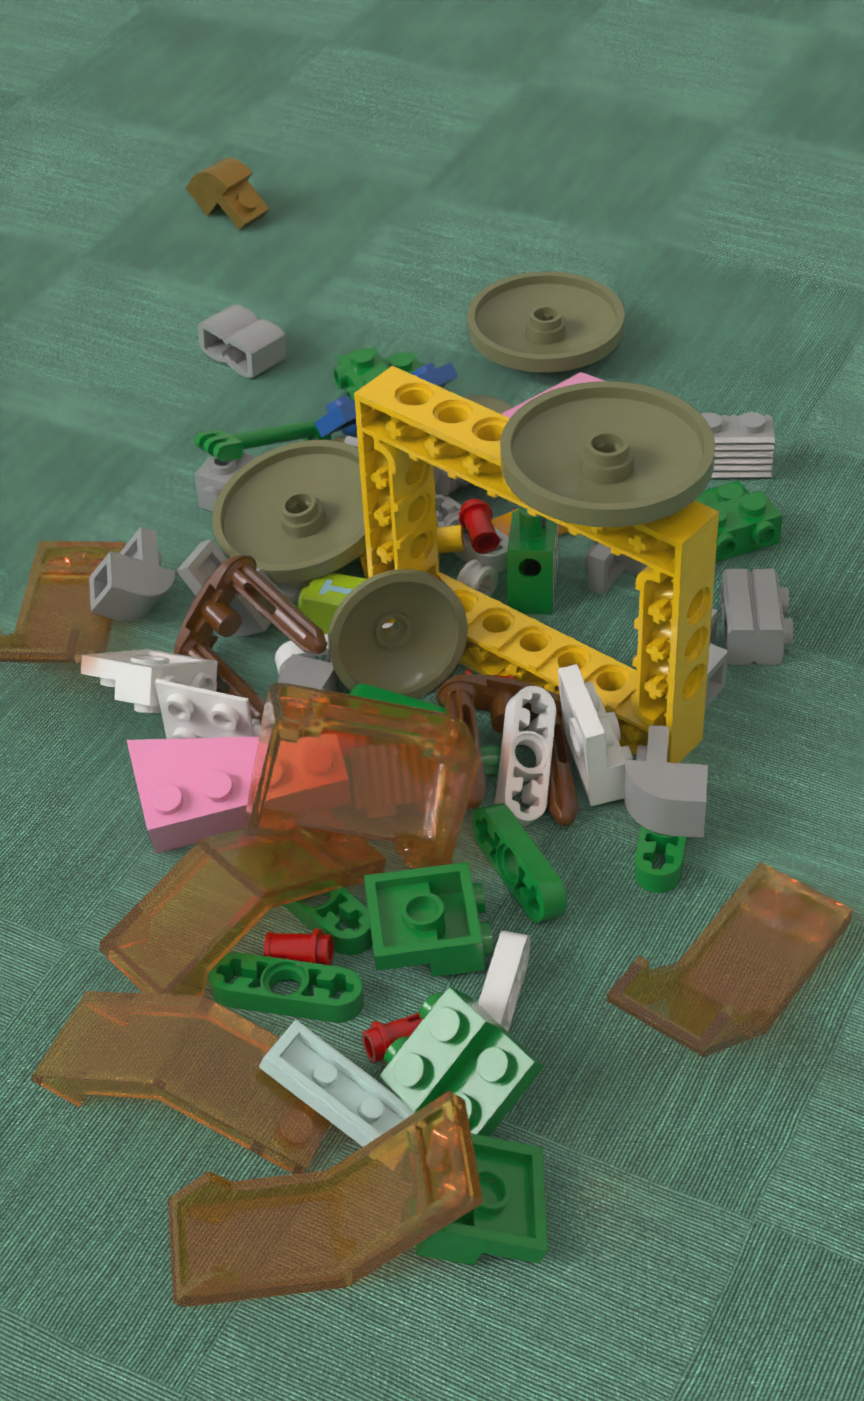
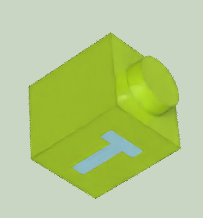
[298,573,367,634]

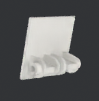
[155,679,268,739]

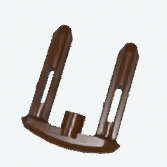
[174,555,327,734]
[436,674,579,827]

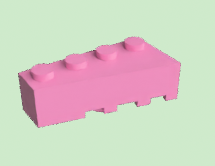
[127,734,351,854]

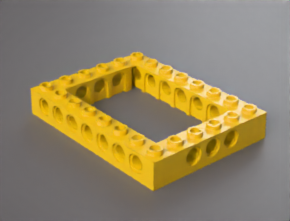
[354,366,719,763]

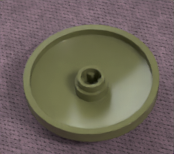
[467,271,625,372]
[500,381,715,527]
[212,440,366,583]

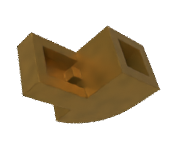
[185,158,269,231]

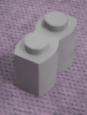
[198,305,287,378]

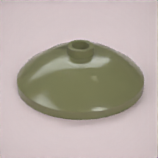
[327,569,468,699]

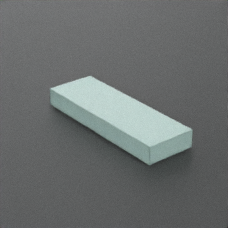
[259,1020,433,1173]

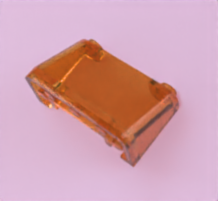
[244,683,481,869]

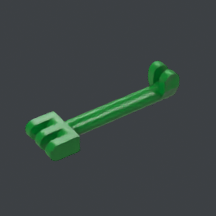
[194,418,331,462]

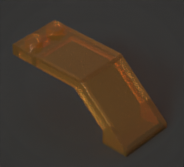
[0,541,126,663]
[99,808,386,1009]
[607,862,853,1057]
[30,991,331,1178]
[168,1091,483,1307]

